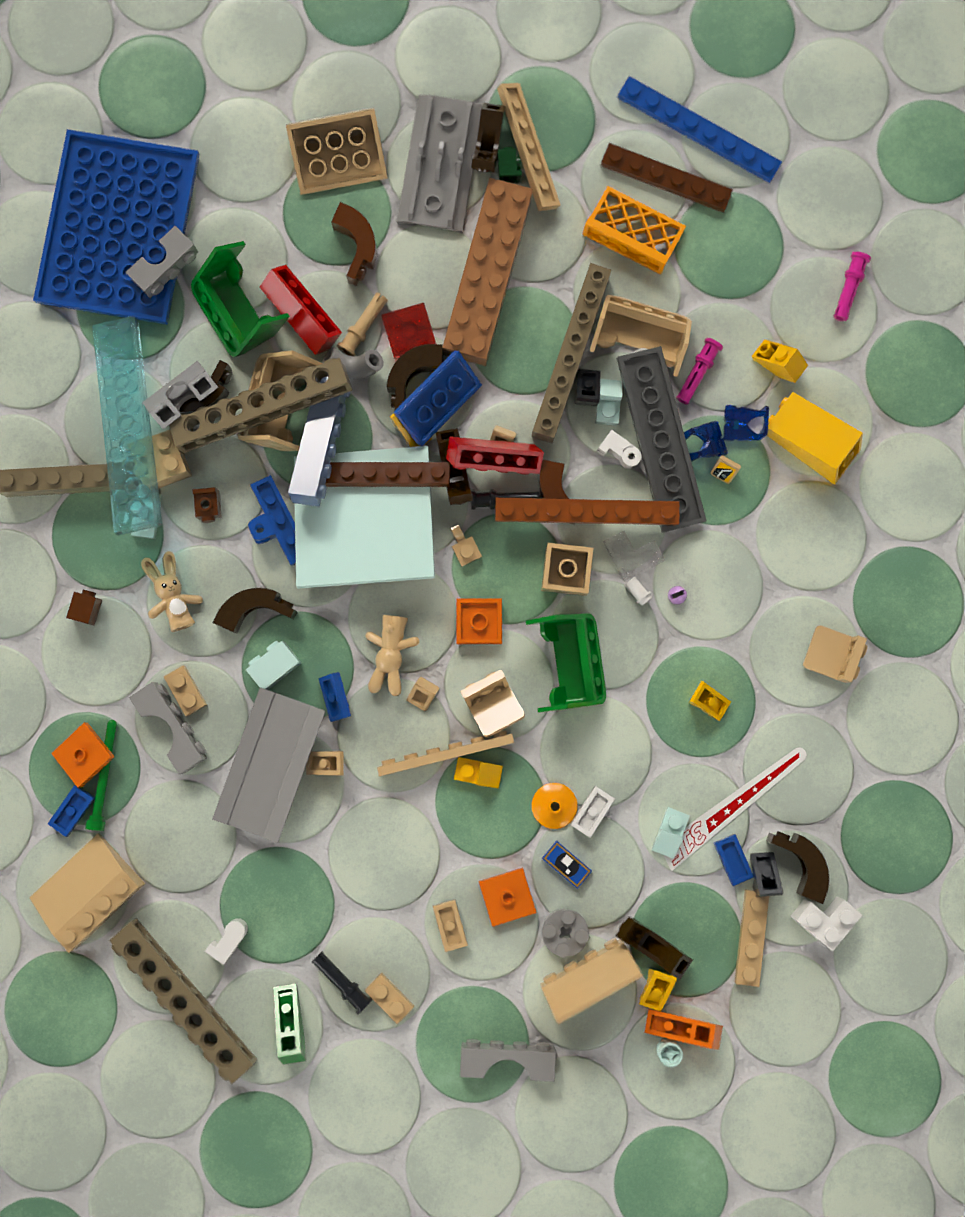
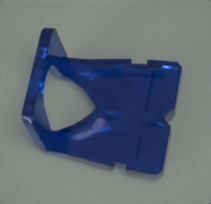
[723,405,769,441]
[684,421,728,462]

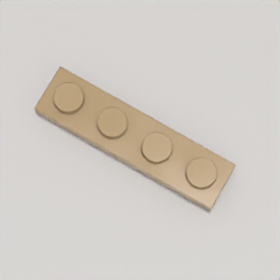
[734,889,769,987]

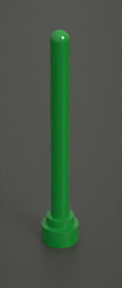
[85,719,117,831]

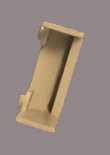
[590,295,692,377]
[237,350,323,451]

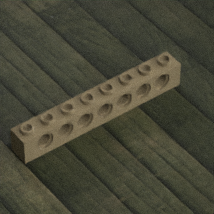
[531,263,612,444]
[169,358,353,454]
[109,918,257,1084]

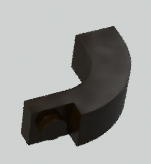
[471,102,505,173]
[387,344,443,410]
[166,360,232,415]
[436,428,473,505]
[213,588,298,634]
[766,831,829,904]
[616,916,693,979]

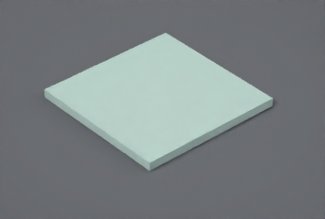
[294,446,435,589]

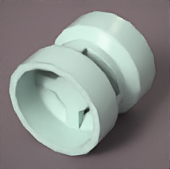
[656,1038,683,1067]

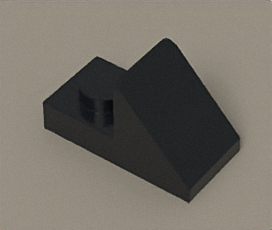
[575,369,601,406]
[750,852,783,897]

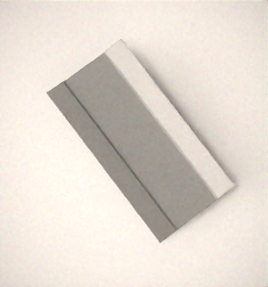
[397,95,482,233]
[212,688,326,843]

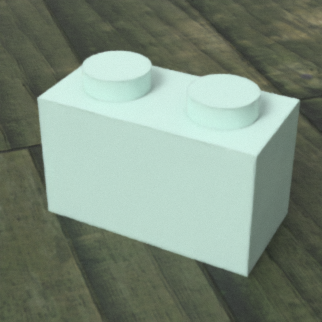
[246,641,301,690]

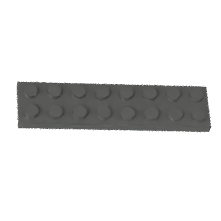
[616,346,707,533]

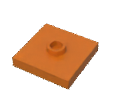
[456,598,502,644]
[51,722,115,788]
[479,867,537,927]

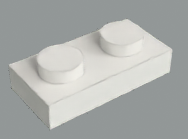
[570,786,615,838]

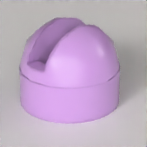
[668,586,687,604]

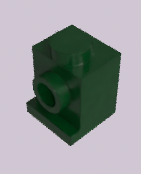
[498,147,522,184]

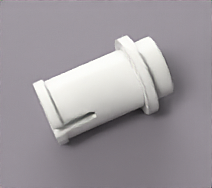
[624,576,652,606]

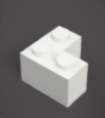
[790,896,862,951]

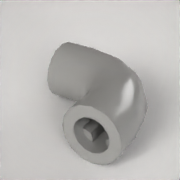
[322,347,384,379]

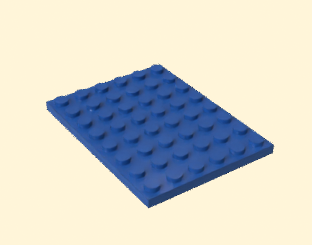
[33,129,200,325]

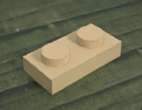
[164,665,207,716]
[433,899,468,952]
[365,972,414,1024]

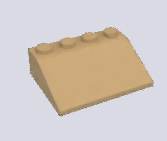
[286,108,388,195]
[30,833,146,953]
[541,938,643,1024]

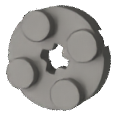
[542,909,589,957]

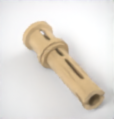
[337,292,388,356]

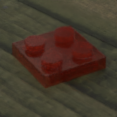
[381,302,436,359]

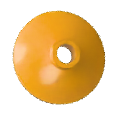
[532,783,577,829]

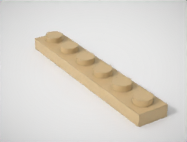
[497,83,561,211]
[377,730,514,776]

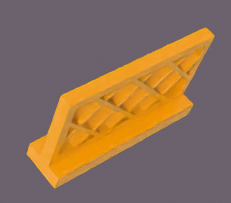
[582,186,686,275]

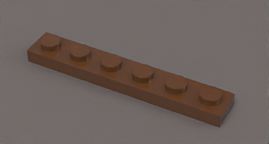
[600,143,733,213]
[325,462,451,487]

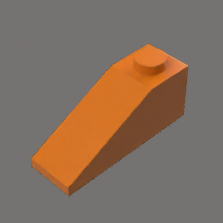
[644,1009,723,1050]

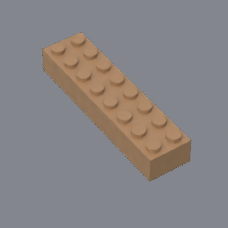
[442,178,533,366]

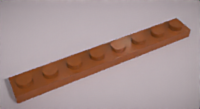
[495,498,679,525]

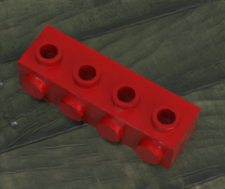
[260,265,342,355]
[446,437,544,475]

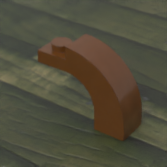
[331,202,377,286]
[539,459,575,525]

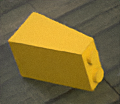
[765,392,863,485]

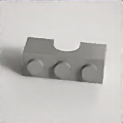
[126,226,198,298]
[142,361,218,429]

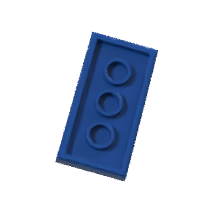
[393,351,482,447]

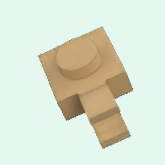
[451,525,482,567]

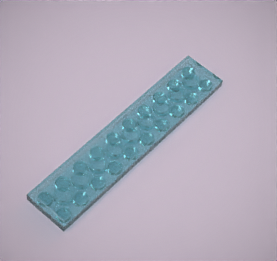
[92,315,162,535]

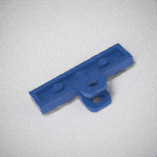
[248,475,296,566]

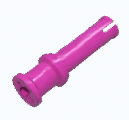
[833,252,871,321]
[676,338,723,405]

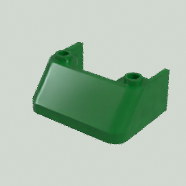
[191,241,290,357]
[525,613,606,713]

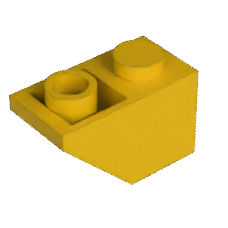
[752,339,808,383]

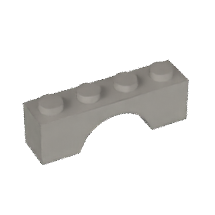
[129,682,207,775]
[460,1039,556,1082]

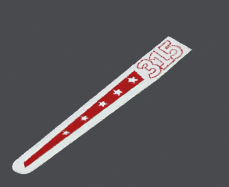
[664,747,807,871]

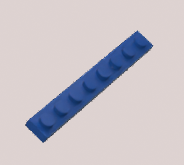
[617,76,782,183]

